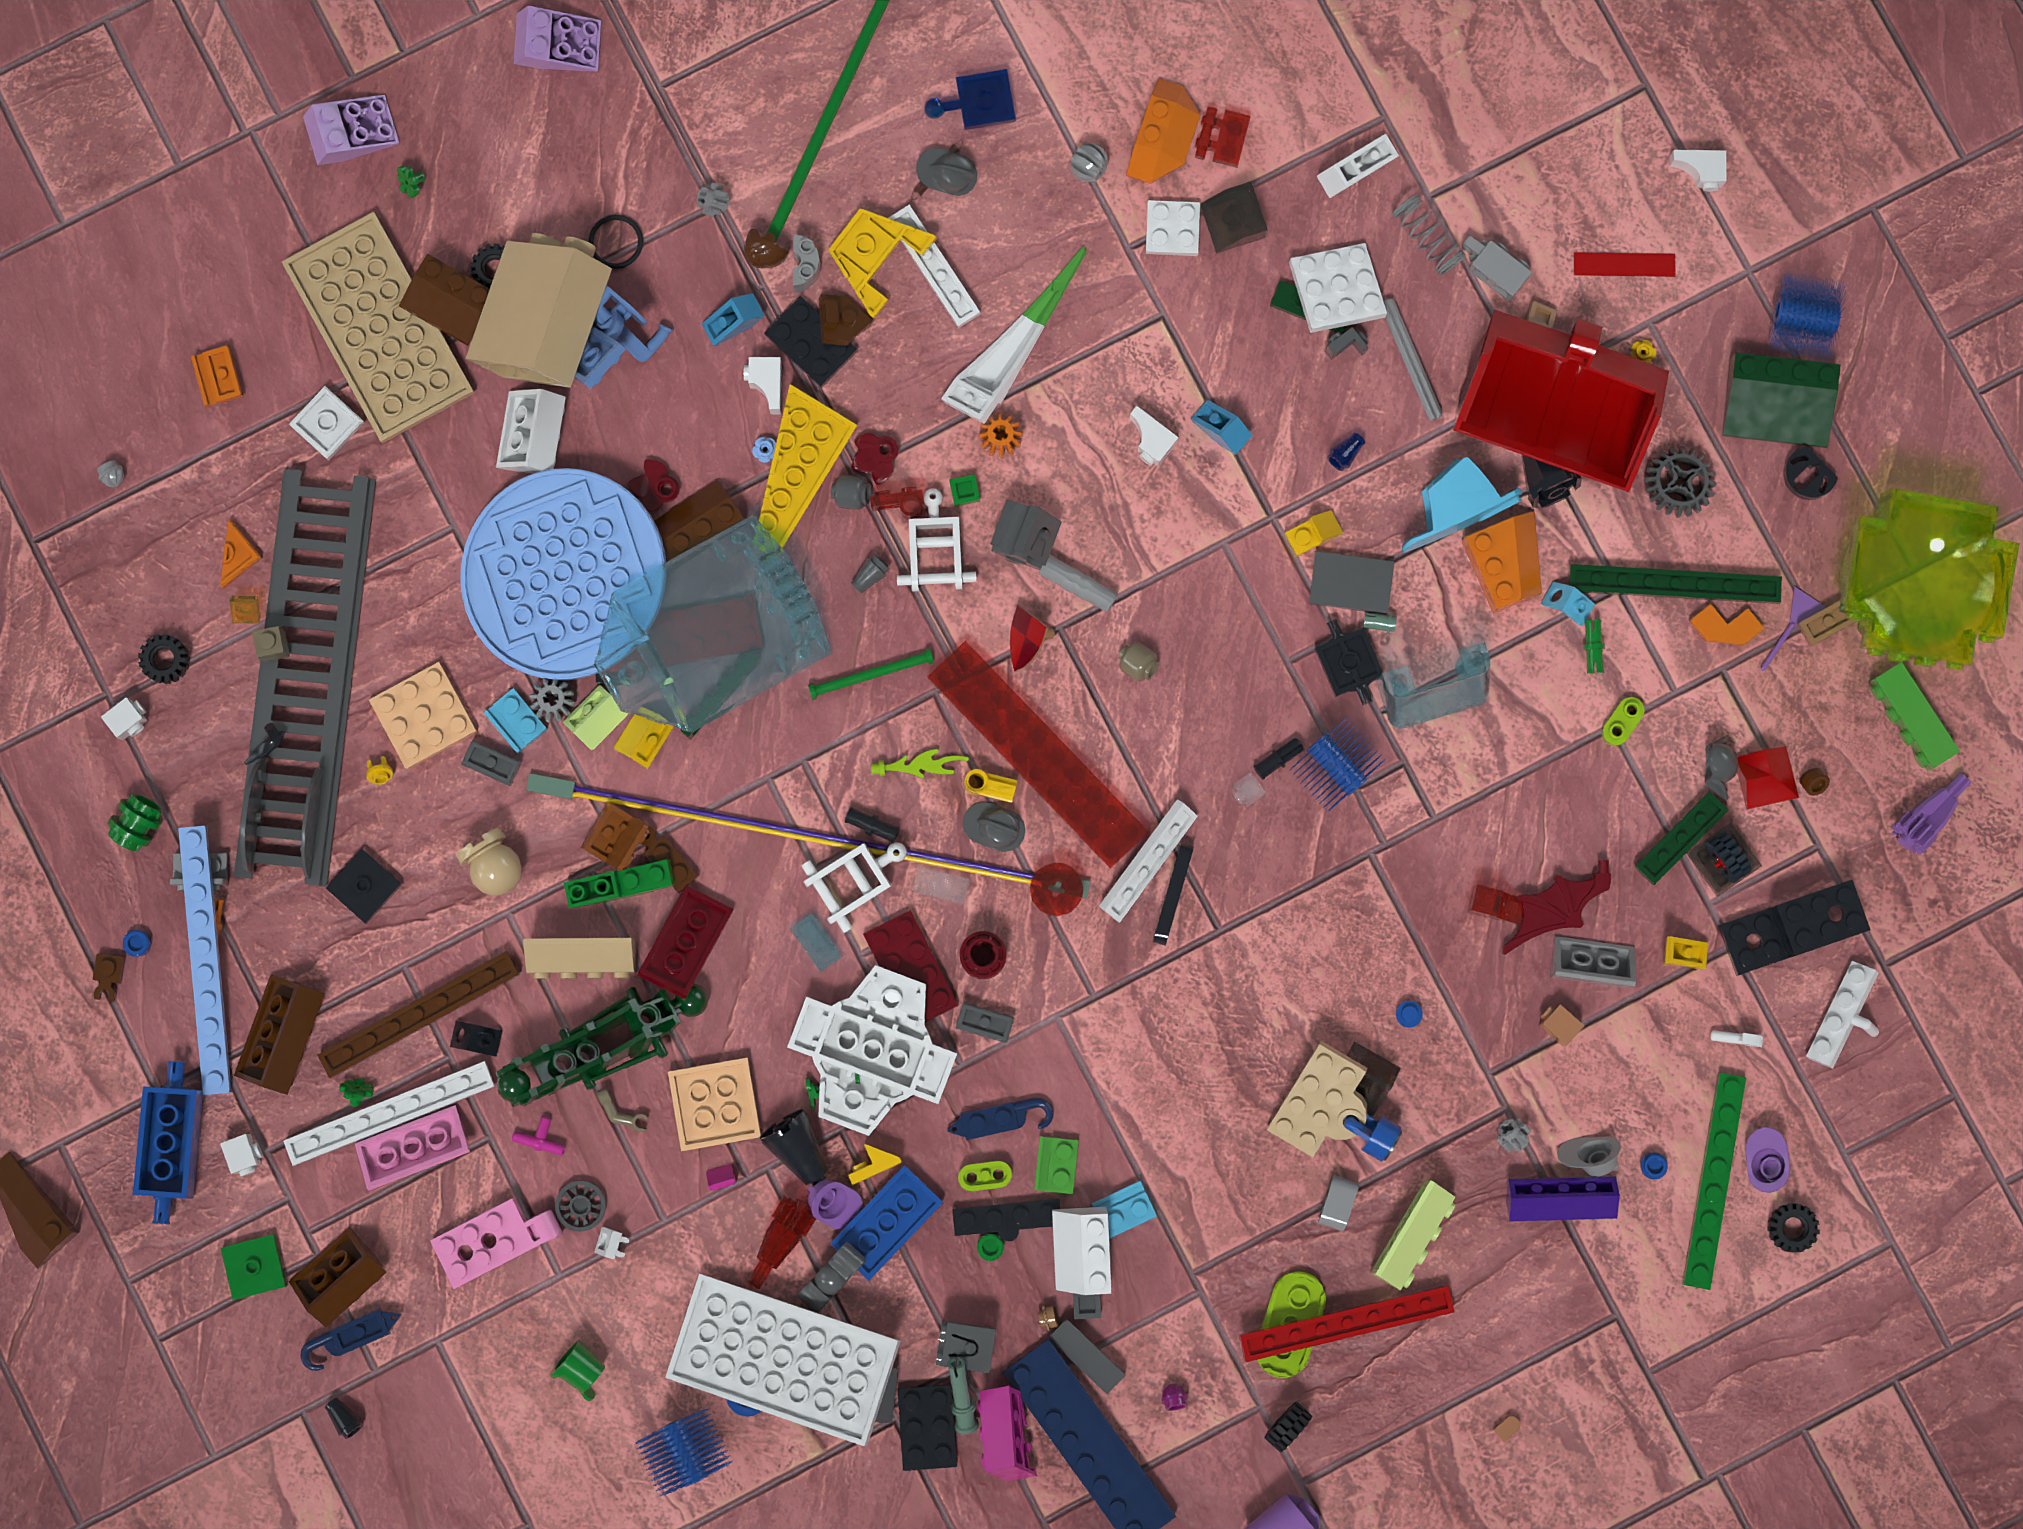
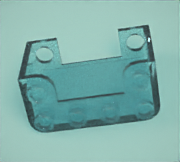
[1376,642,1490,729]

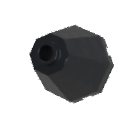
[1521,455,1582,508]

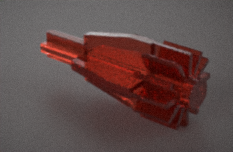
[747,1196,816,1289]

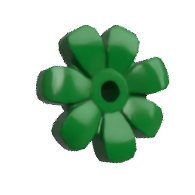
[397,165,425,198]
[339,1078,374,1107]

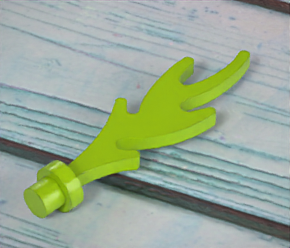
[870,749,969,779]

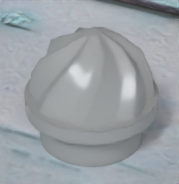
[97,460,125,487]

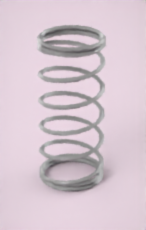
[1392,194,1465,275]

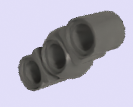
[797,1241,867,1313]

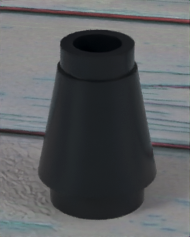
[325,1397,363,1439]

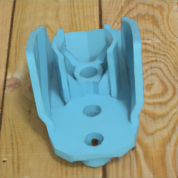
[1402,457,1522,553]

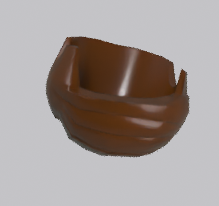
[744,229,789,268]

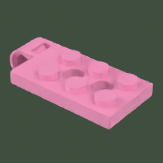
[430,1198,563,1289]

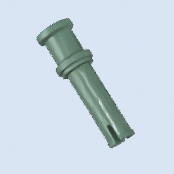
[947,1358,979,1435]

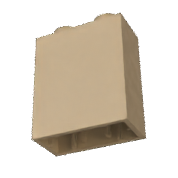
[466,233,612,388]

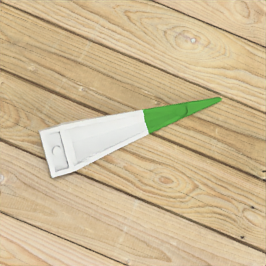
[941,247,1087,424]

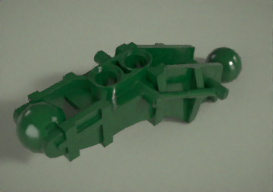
[496,984,708,1107]

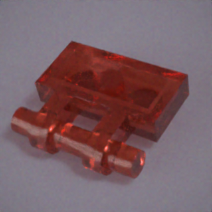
[1195,107,1251,168]

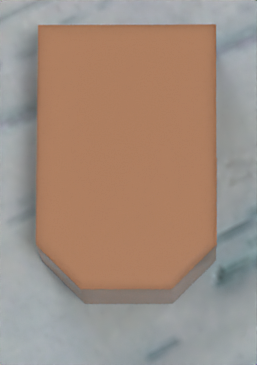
[1493,1416,1520,1442]

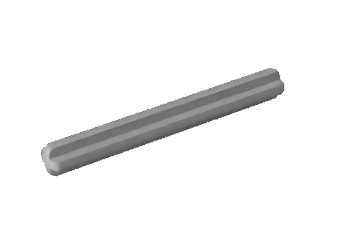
[1383,298,1443,421]

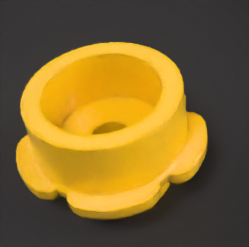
[1630,340,1656,364]

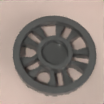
[555,1181,606,1232]

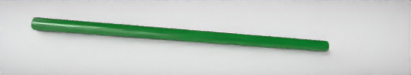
[764,0,890,242]

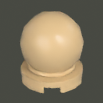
[456,828,522,896]

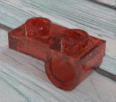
[870,487,924,520]

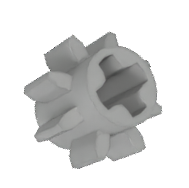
[697,183,729,217]
[1496,1118,1531,1153]

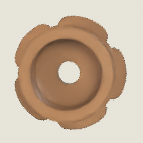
[1038,1305,1058,1331]

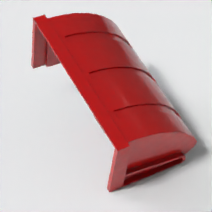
[1453,310,1669,492]

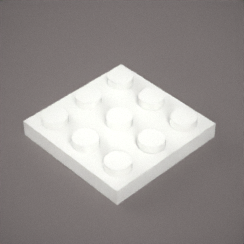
[1289,243,1387,333]

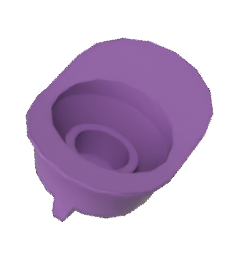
[1746,1127,1790,1193]
[807,1180,862,1229]

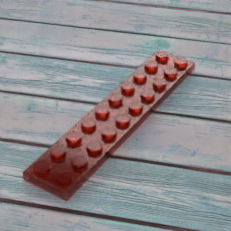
[927,641,1149,869]

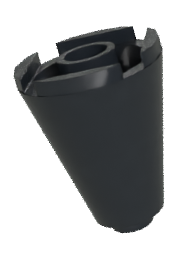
[759,1109,828,1186]

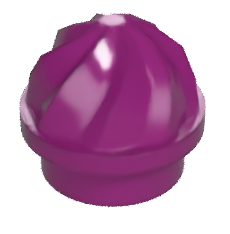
[1161,1384,1188,1411]

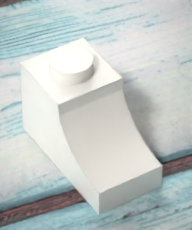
[1669,150,1726,192]
[744,357,782,415]
[1129,406,1178,467]

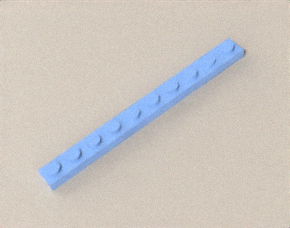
[178,825,232,1095]

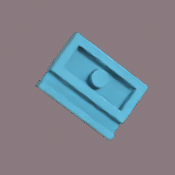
[483,688,548,754]
[1092,1181,1157,1239]

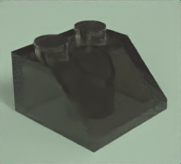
[1200,181,1268,253]
[1346,1041,1401,1117]

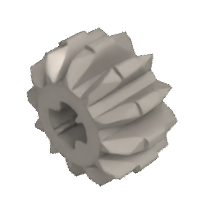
[530,679,575,723]

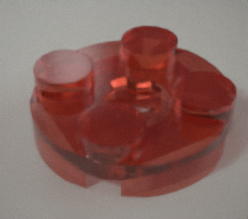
[1030,863,1083,917]

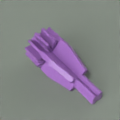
[1892,773,1971,855]

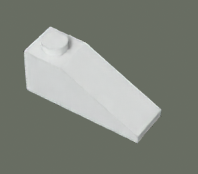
[1317,134,1399,198]

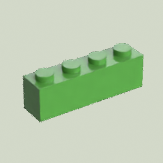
[1869,662,1960,771]

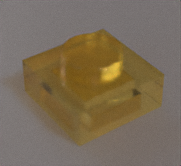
[230,596,261,624]

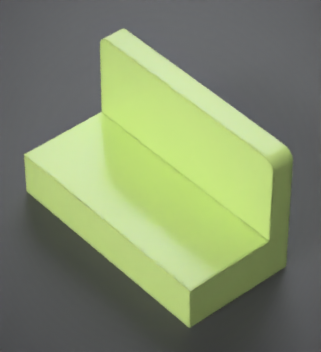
[562,685,628,750]

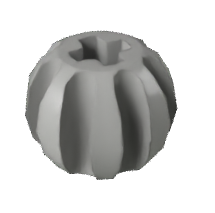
[1070,143,1109,182]

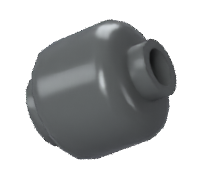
[831,475,872,510]

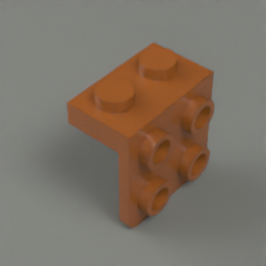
[580,802,648,871]

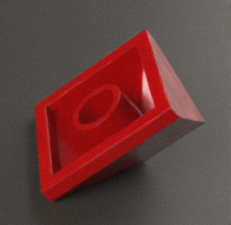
[1737,746,1799,810]

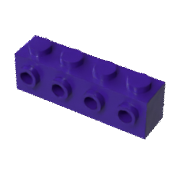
[1506,1176,1620,1222]

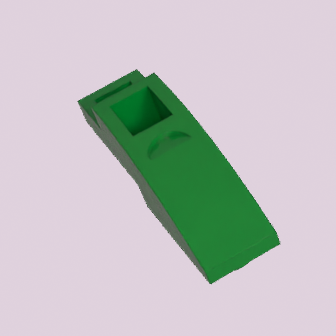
[564,859,675,909]

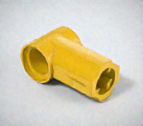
[963,769,1017,803]

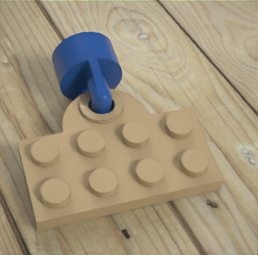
[1267,1041,1402,1162]

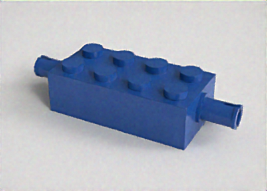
[132,1061,203,1224]

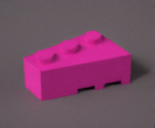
[978,1386,1037,1481]

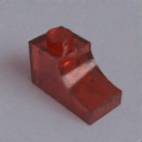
[1467,884,1523,925]

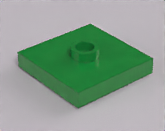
[221,1234,287,1300]

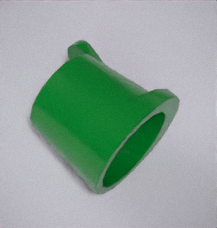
[549,1340,605,1401]

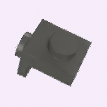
[1325,327,1368,360]

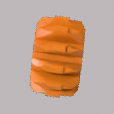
[978,413,1023,458]

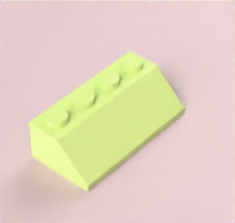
[1370,1180,1456,1290]

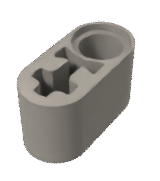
[1318,1175,1359,1232]

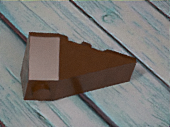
[0,1152,80,1269]

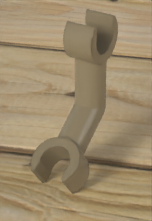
[596,1088,648,1132]

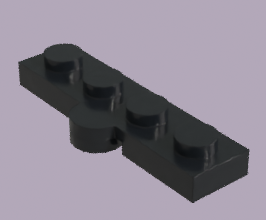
[952,1199,1060,1242]

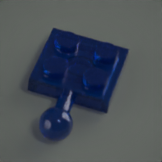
[924,69,1016,130]

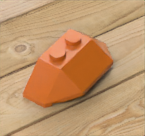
[1126,79,1200,184]

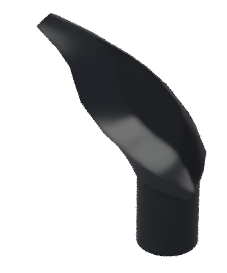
[244,723,285,765]

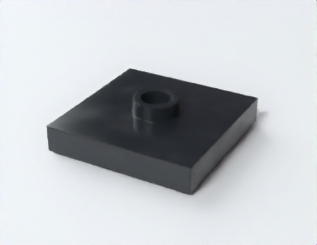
[326,849,402,924]

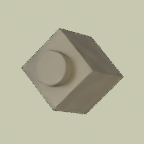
[252,626,290,662]

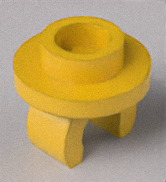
[366,756,393,785]

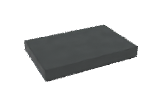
[1309,551,1394,615]

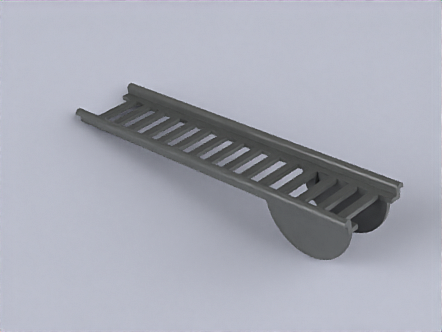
[234,469,375,887]

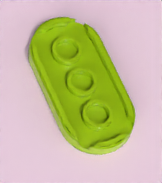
[1257,1271,1326,1378]

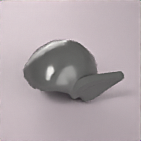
[1704,735,1738,800]

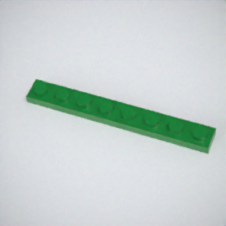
[1682,1073,1746,1290]

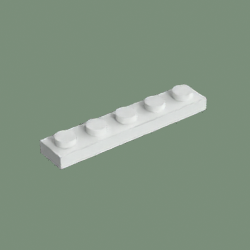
[889,205,980,328]
[1099,799,1198,923]

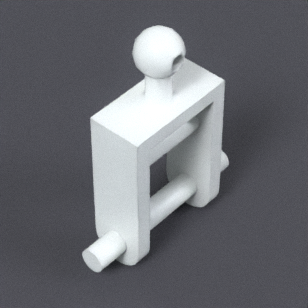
[897,488,977,592]
[801,842,907,933]

